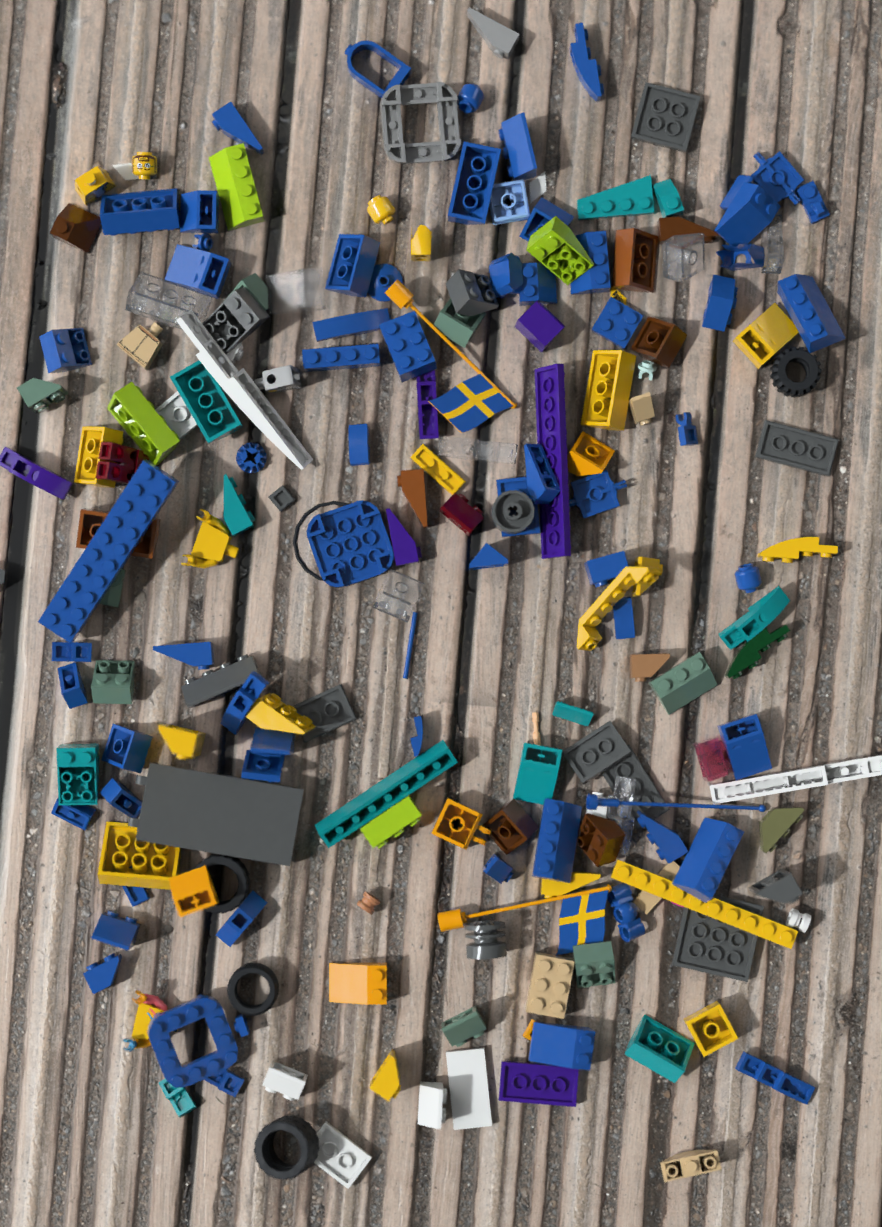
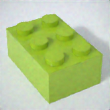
[360,795,422,848]

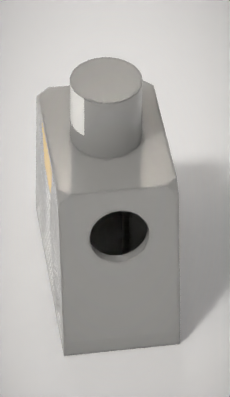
[254,365,302,393]

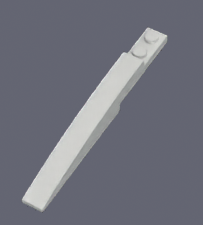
[176,309,313,470]
[709,755,882,804]

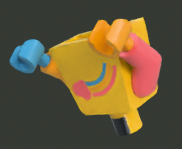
[123,990,178,1051]

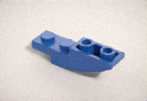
[569,23,604,102]
[220,671,269,735]

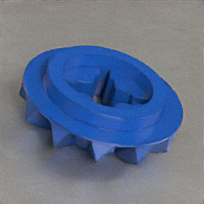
[236,442,267,473]

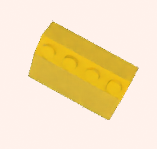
[98,821,182,890]

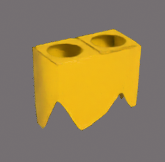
[411,225,432,261]

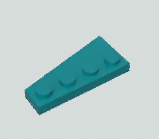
[577,175,654,220]

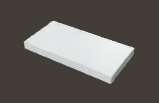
[446,1047,492,1130]

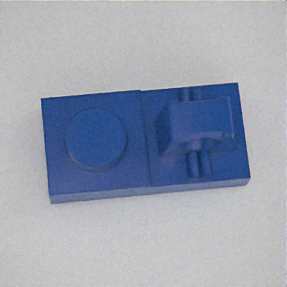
[795,181,830,224]

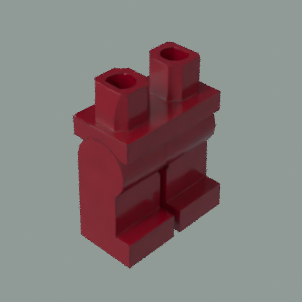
[95,442,149,484]

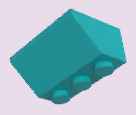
[624,1014,695,1083]

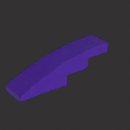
[416,370,439,439]

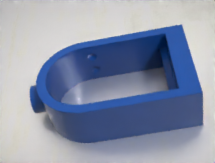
[345,41,411,99]

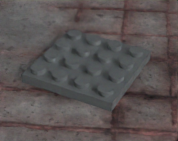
[672,895,764,982]

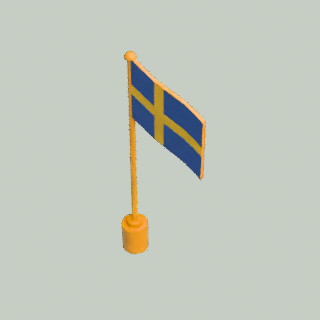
[385,279,517,433]
[437,884,612,956]

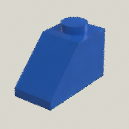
[58,662,88,709]
[100,778,142,818]
[483,853,513,884]

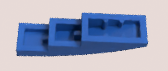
[312,308,390,342]
[735,1051,815,1105]

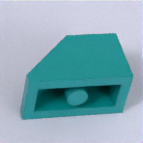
[652,179,684,218]

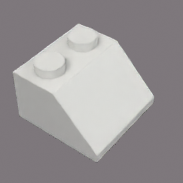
[262,1060,308,1101]

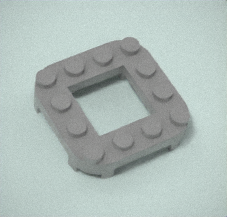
[380,82,461,164]

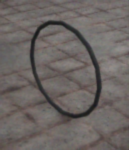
[293,501,348,581]

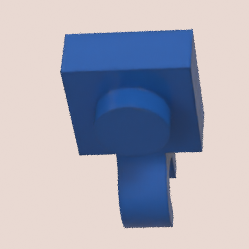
[676,412,698,446]

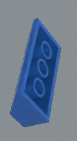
[448,142,501,225]
[100,188,180,236]
[778,274,845,353]
[532,798,582,883]
[672,818,744,903]

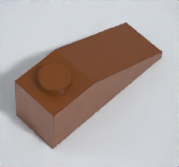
[397,469,428,528]

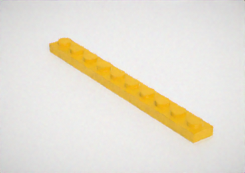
[610,859,798,949]

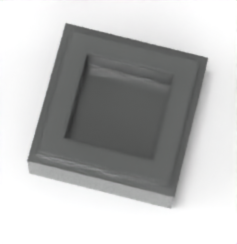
[268,485,295,512]

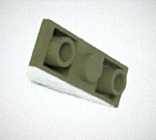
[759,807,805,853]

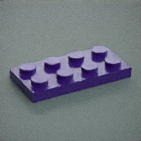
[499,1061,579,1107]

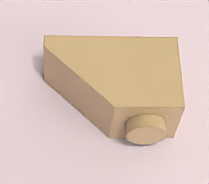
[628,392,655,426]

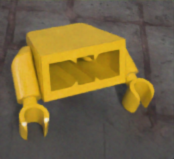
[181,509,239,569]

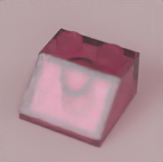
[693,737,730,782]

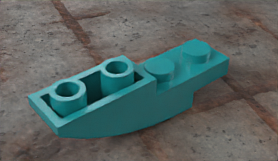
[718,586,790,650]

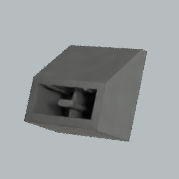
[445,269,499,316]

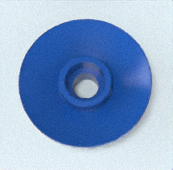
[368,264,403,302]

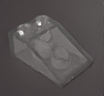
[266,267,326,314]

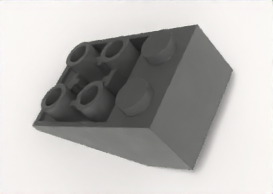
[202,287,270,354]

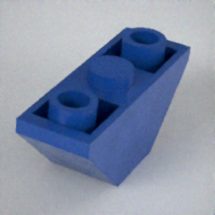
[216,890,268,947]

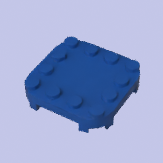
[307,500,394,588]

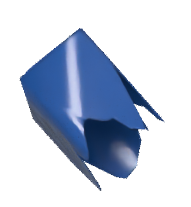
[716,243,764,271]

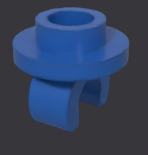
[192,233,213,252]

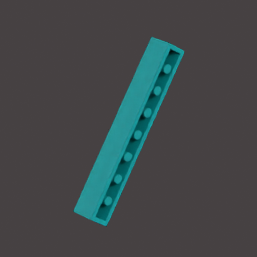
[315,740,458,848]

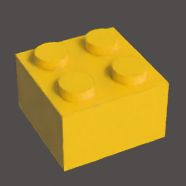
[683,1001,738,1057]

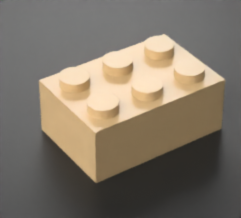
[525,952,575,1019]

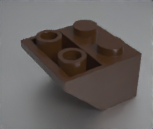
[577,813,626,867]

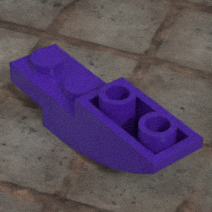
[0,447,73,500]

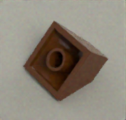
[50,203,102,253]

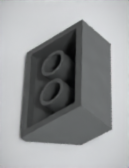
[748,869,803,904]

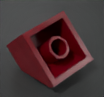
[440,493,484,536]

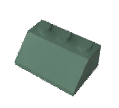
[648,652,717,715]

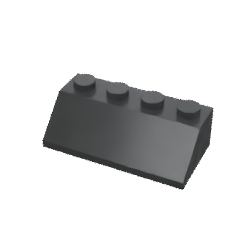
[181,654,262,708]

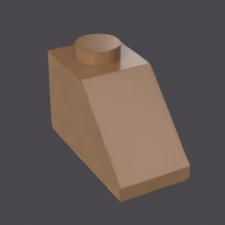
[630,654,670,682]

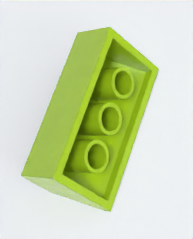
[209,143,265,231]
[107,382,180,466]

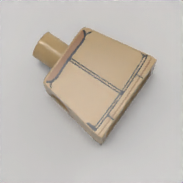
[117,322,163,370]

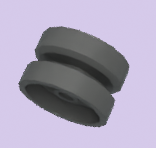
[491,490,534,534]

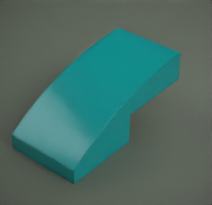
[159,1079,197,1118]

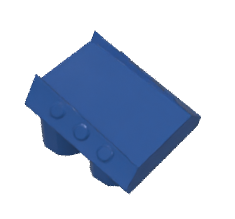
[489,253,523,298]

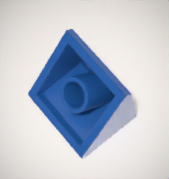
[469,543,508,570]

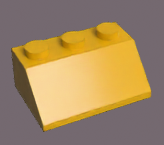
[74,426,124,488]

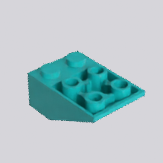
[513,742,562,805]
[56,744,100,805]

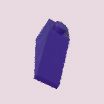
[386,508,422,567]

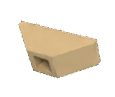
[660,1150,722,1182]

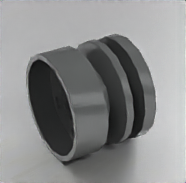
[465,919,507,959]

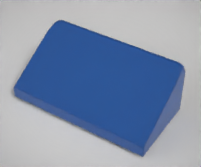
[720,175,753,211]
[51,798,96,830]

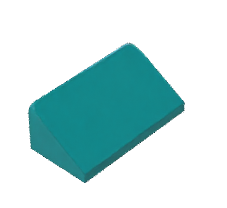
[552,701,593,726]

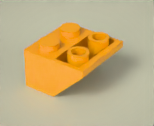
[169,865,219,918]

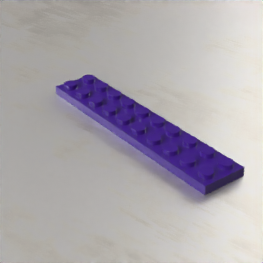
[535,363,571,559]

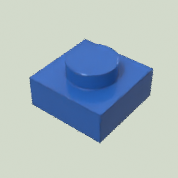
[233,1014,250,1037]

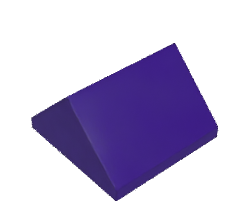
[515,300,565,353]

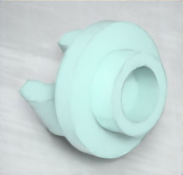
[638,360,657,380]

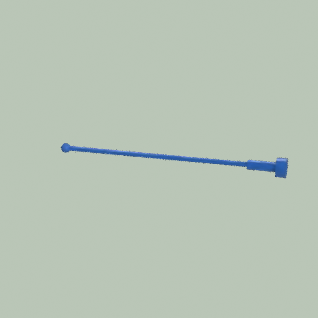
[586,794,766,812]

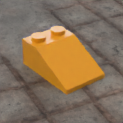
[329,963,387,1005]

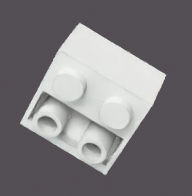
[418,1081,447,1129]

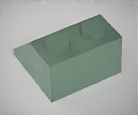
[434,298,486,348]
[441,1006,486,1047]

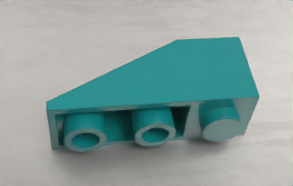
[224,474,255,537]

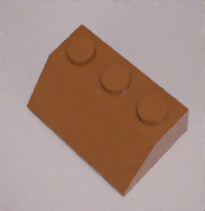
[612,228,658,293]

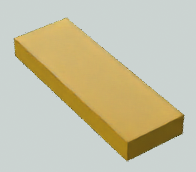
[410,444,466,495]

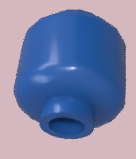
[457,84,484,113]
[735,563,762,593]

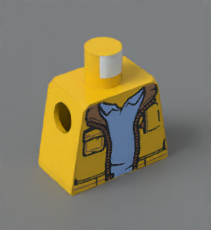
[75,166,116,205]

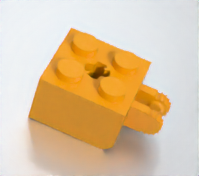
[431,798,492,850]

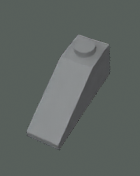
[467,7,519,59]

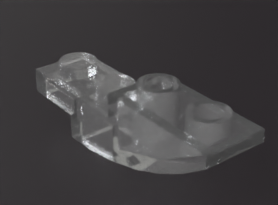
[438,436,518,464]
[607,776,636,856]

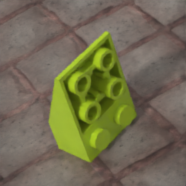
[526,216,594,285]

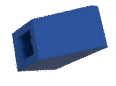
[83,953,122,994]

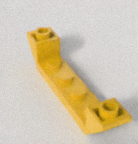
[577,567,661,651]

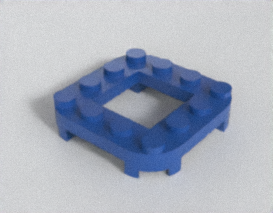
[147,994,238,1088]

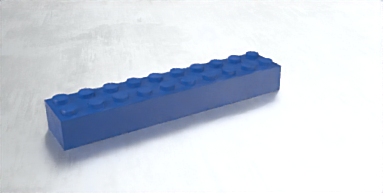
[38,460,179,643]

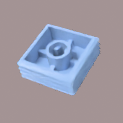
[489,179,530,225]

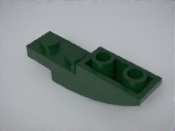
[725,624,790,680]

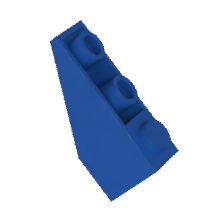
[636,810,688,864]

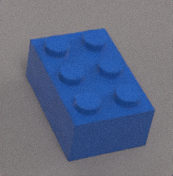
[379,311,437,382]

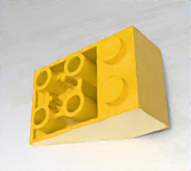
[733,303,799,369]
[246,693,316,734]

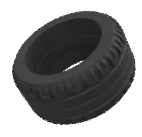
[227,963,279,1016]

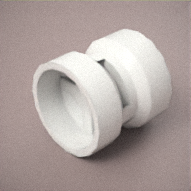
[786,908,811,933]

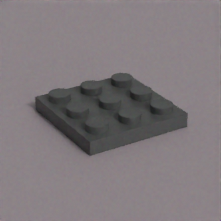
[631,82,701,153]

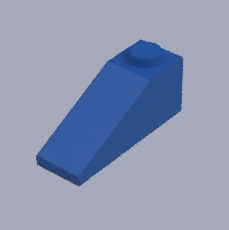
[212,101,264,155]
[524,444,561,504]
[153,642,214,670]

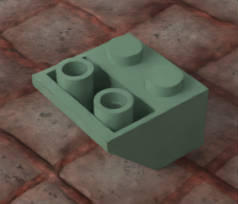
[17,378,68,413]
[91,660,135,704]
[573,941,616,988]

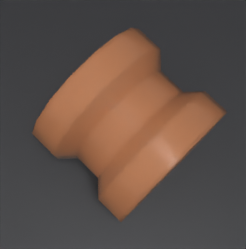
[356,891,381,915]

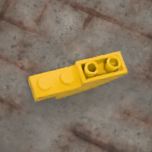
[757,537,838,563]

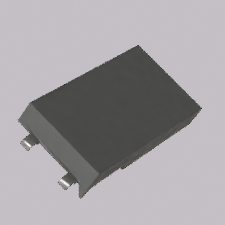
[128,762,304,866]

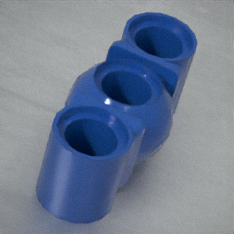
[607,883,645,942]

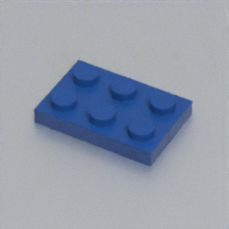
[496,477,540,537]

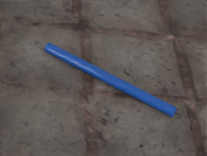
[403,612,418,679]

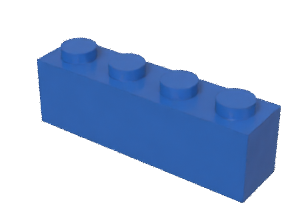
[302,344,381,372]

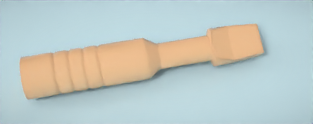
[532,712,541,745]

